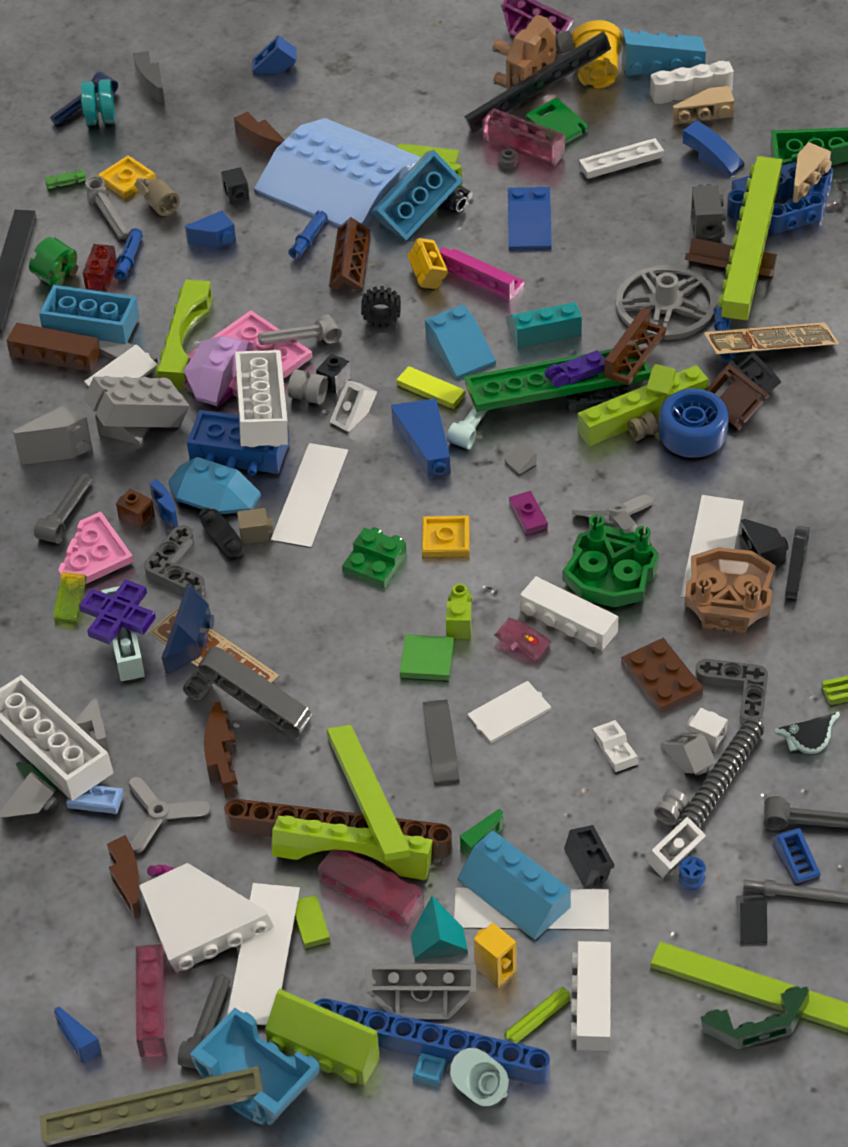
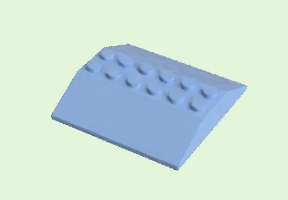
[254,118,421,234]

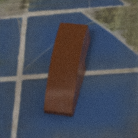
[234,112,285,155]
[107,835,142,919]

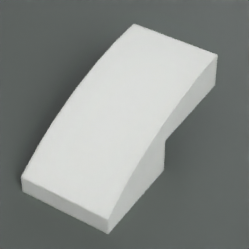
[593,720,639,772]

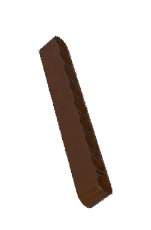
[224,799,453,858]

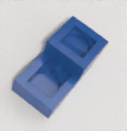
[149,479,178,528]

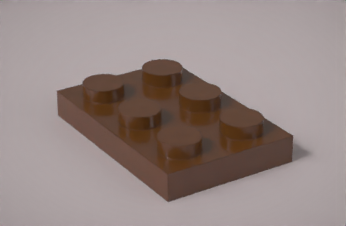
[621,637,703,714]

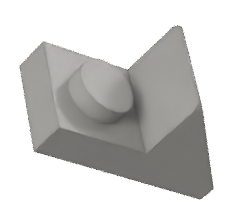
[74,699,109,753]

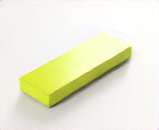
[396,366,466,410]

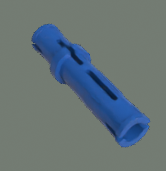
[288,210,328,259]
[113,228,143,280]
[713,305,735,362]

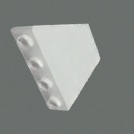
[139,863,274,973]

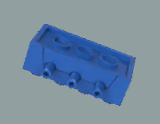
[187,410,290,475]

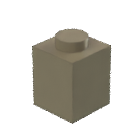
[237,508,273,544]

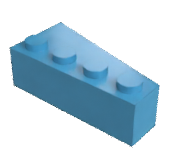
[622,29,706,76]

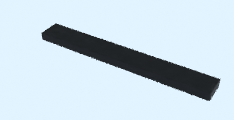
[464,31,611,133]
[0,210,36,333]

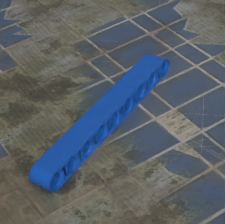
[314,998,550,1085]

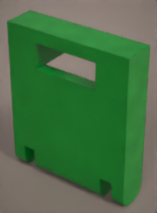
[525,97,588,149]

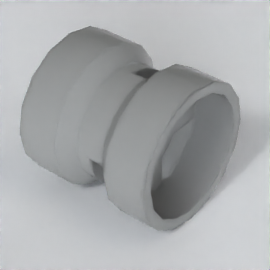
[654,789,689,825]

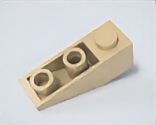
[672,86,735,124]
[793,142,832,203]

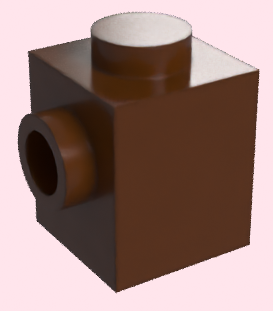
[116,489,155,530]

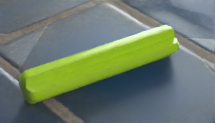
[504,987,571,1043]

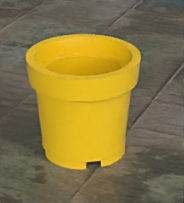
[571,20,622,89]

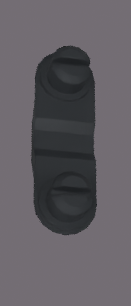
[199,507,244,557]

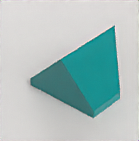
[411,895,468,961]

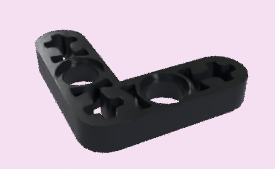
[566,384,631,412]
[785,526,810,600]

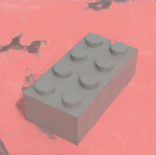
[84,376,190,428]

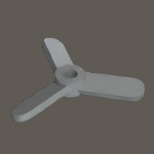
[572,494,653,533]
[129,777,210,853]

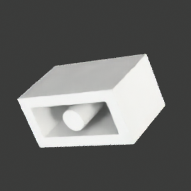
[644,817,706,878]

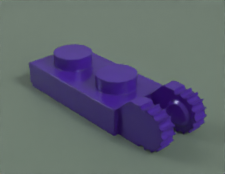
[544,350,605,388]

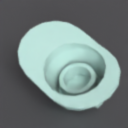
[450,1048,508,1106]

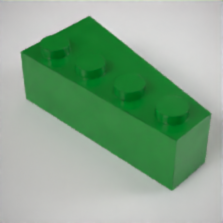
[770,127,848,166]

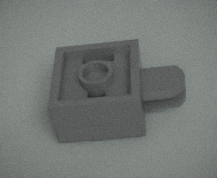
[690,184,726,243]

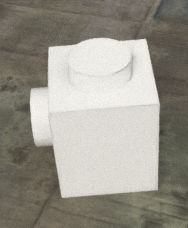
[686,708,728,753]

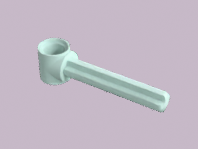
[446,407,487,450]

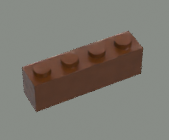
[6,322,101,372]

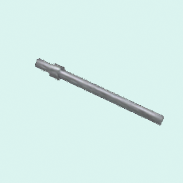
[743,879,848,903]

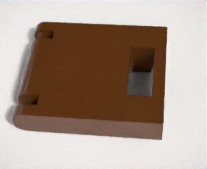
[706,363,769,430]

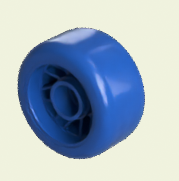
[659,388,729,458]

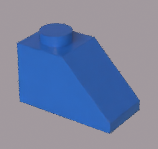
[252,35,297,73]
[185,210,236,248]

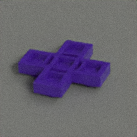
[79,579,156,645]

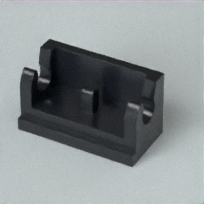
[564,825,615,888]

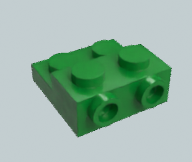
[342,527,407,588]

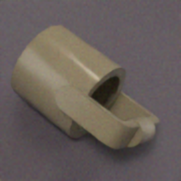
[134,178,180,216]

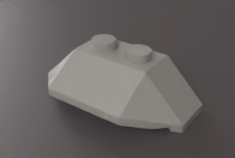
[366,963,476,1019]

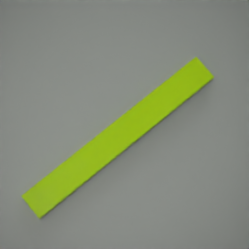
[327,725,410,861]
[650,941,848,1033]

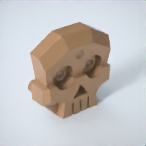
[492,14,556,90]
[684,547,776,633]

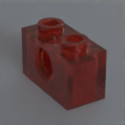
[82,244,117,292]

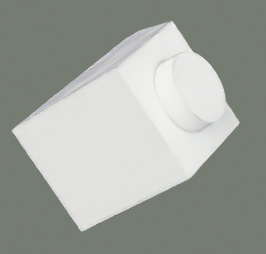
[330,381,377,432]

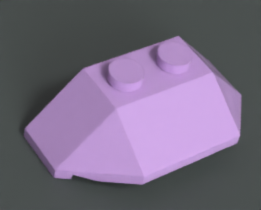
[184,336,253,406]

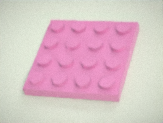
[187,310,312,397]

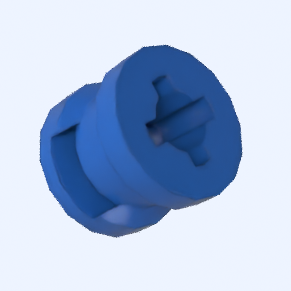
[679,857,706,890]

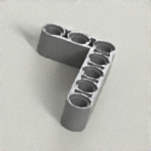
[183,647,312,737]

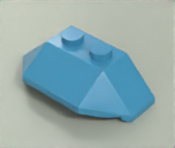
[168,457,261,514]

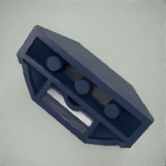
[161,583,214,673]

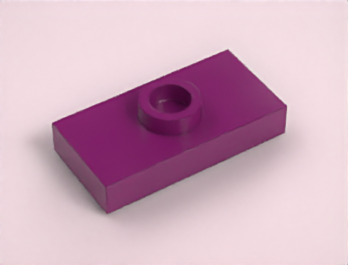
[509,491,548,535]

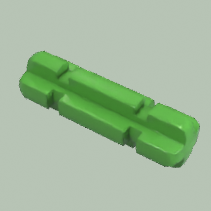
[45,169,86,189]

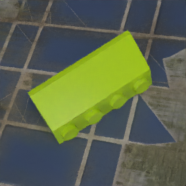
[265,989,380,1086]

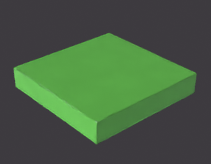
[400,634,454,681]

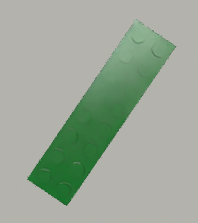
[464,345,651,412]

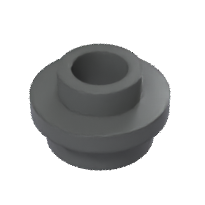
[498,149,519,168]

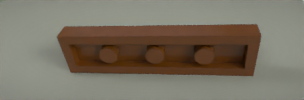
[329,217,371,291]
[685,238,778,276]
[604,308,666,385]

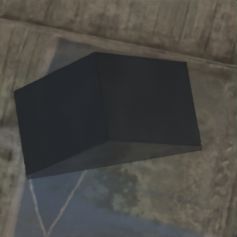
[736,895,768,944]

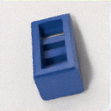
[773,828,821,884]
[54,1006,101,1063]

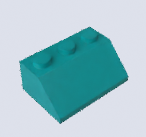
[506,302,582,348]

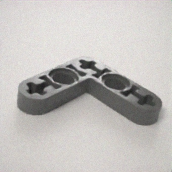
[144,525,206,596]
[695,659,768,725]

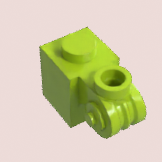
[446,583,472,639]

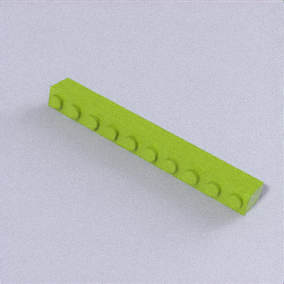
[718,156,783,320]

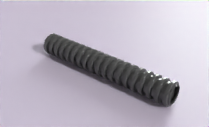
[675,718,765,829]

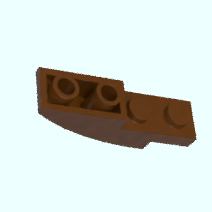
[204,701,238,799]

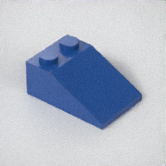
[508,187,552,250]

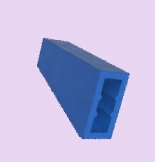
[391,398,451,476]

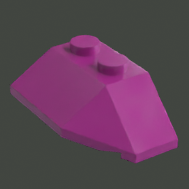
[501,0,574,37]

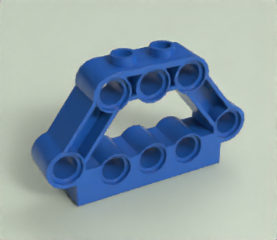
[727,161,833,233]

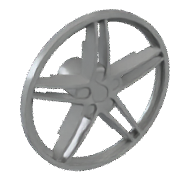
[616,265,717,339]

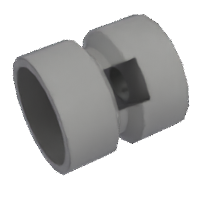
[288,369,328,404]

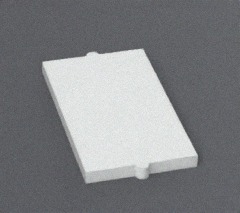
[84,344,157,387]
[467,681,551,744]

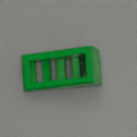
[460,809,504,858]

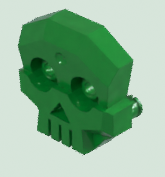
[562,514,659,607]

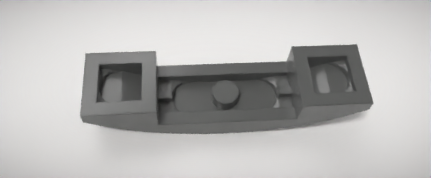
[423,699,460,785]

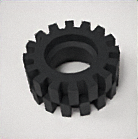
[361,286,401,327]

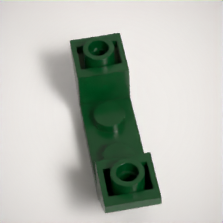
[700,986,809,1049]

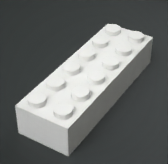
[235,350,288,447]
[0,675,113,801]

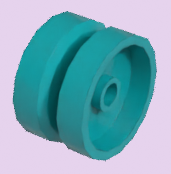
[81,79,116,127]

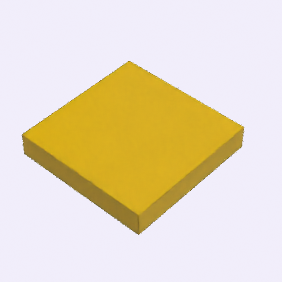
[97,155,156,199]
[422,516,470,557]

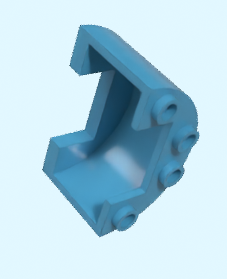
[190,1008,320,1125]

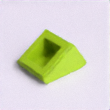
[646,364,676,396]

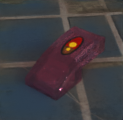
[494,617,552,662]

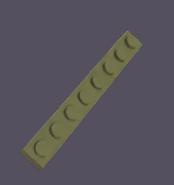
[40,1066,264,1146]

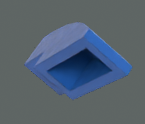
[683,120,744,176]

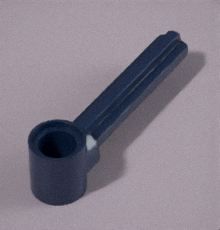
[50,71,118,125]

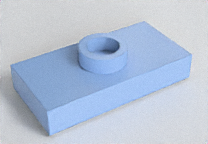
[66,785,124,814]

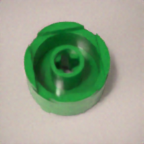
[29,237,78,287]

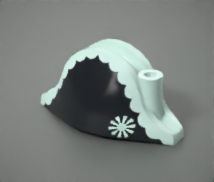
[774,712,840,755]

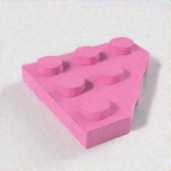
[58,511,134,591]

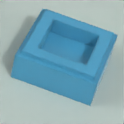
[412,1053,448,1088]

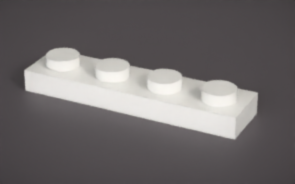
[579,138,664,179]

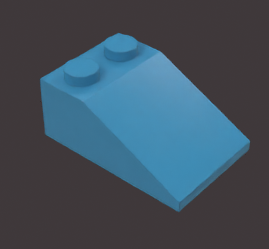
[425,304,496,379]

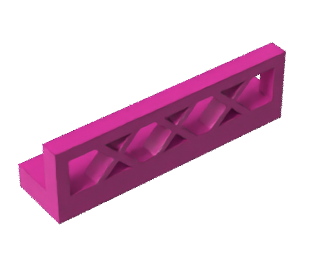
[439,247,524,300]

